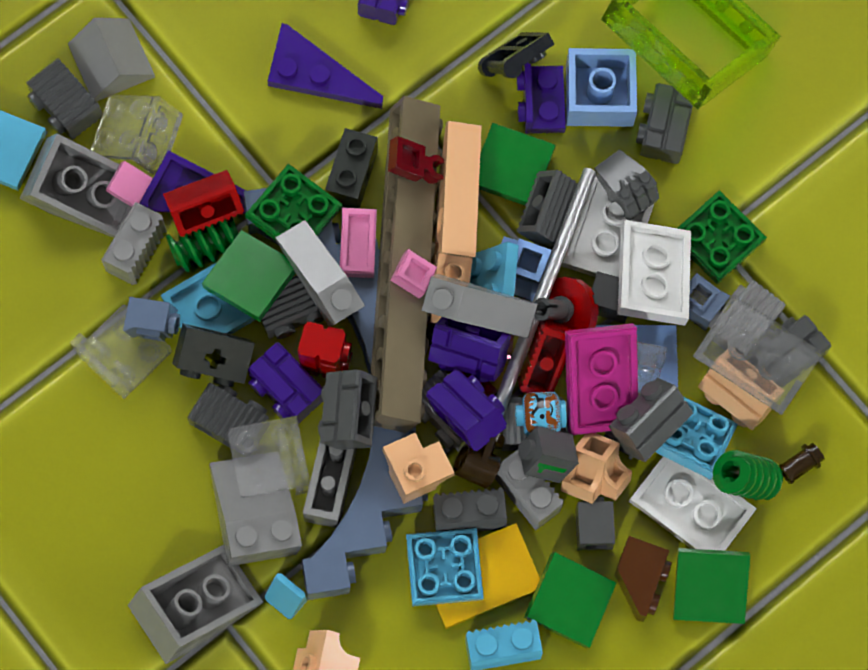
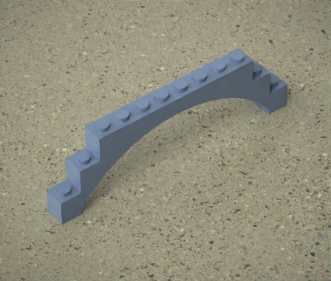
[244,188,428,600]

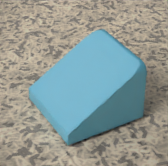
[265,573,307,619]

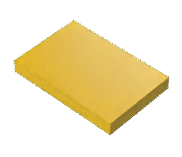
[435,523,540,630]

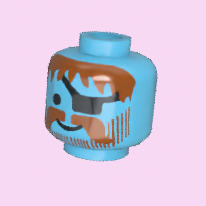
[515,392,567,436]

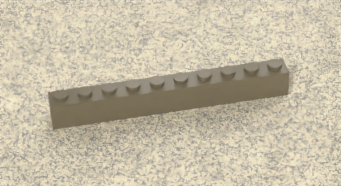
[371,96,443,433]

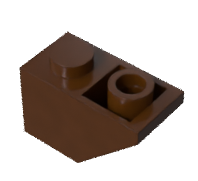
[614,536,672,622]

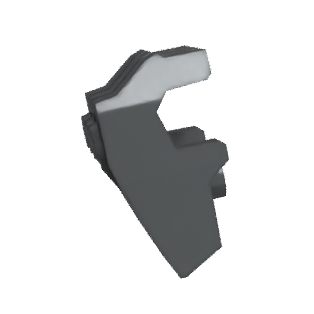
[594,149,659,221]

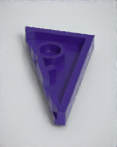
[267,23,383,109]
[139,150,246,214]

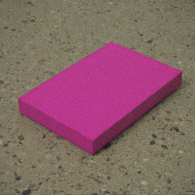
[565,323,638,435]

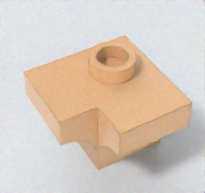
[382,433,455,504]
[561,433,632,504]
[293,630,360,670]

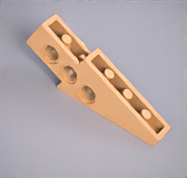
[427,121,482,325]

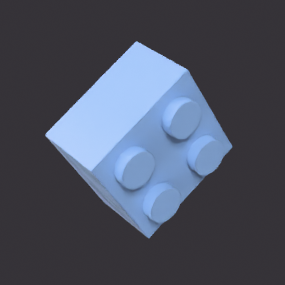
[566,48,637,127]

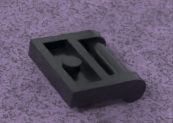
[478,32,555,78]

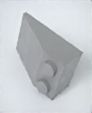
[20,133,132,238]
[209,452,302,566]
[128,545,263,664]

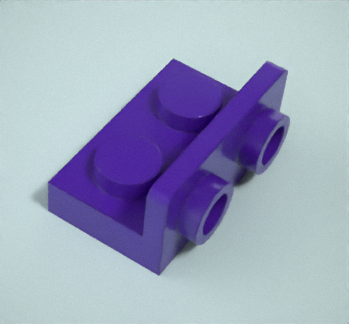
[517,62,566,134]

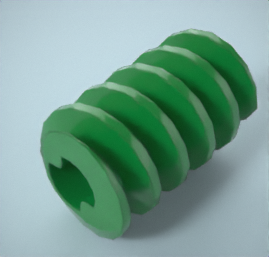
[165,216,239,273]
[713,450,783,500]

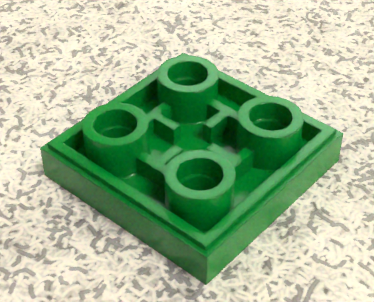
[479,123,556,206]
[245,163,342,241]
[677,190,767,285]
[202,230,296,322]
[673,548,750,624]
[524,552,617,648]

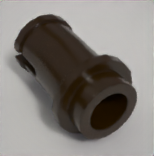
[779,443,825,484]

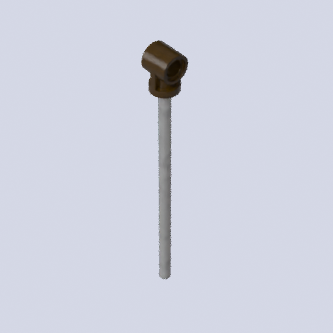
[453,168,596,489]

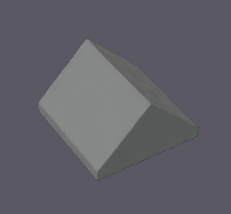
[68,18,155,101]

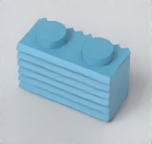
[465,619,543,670]

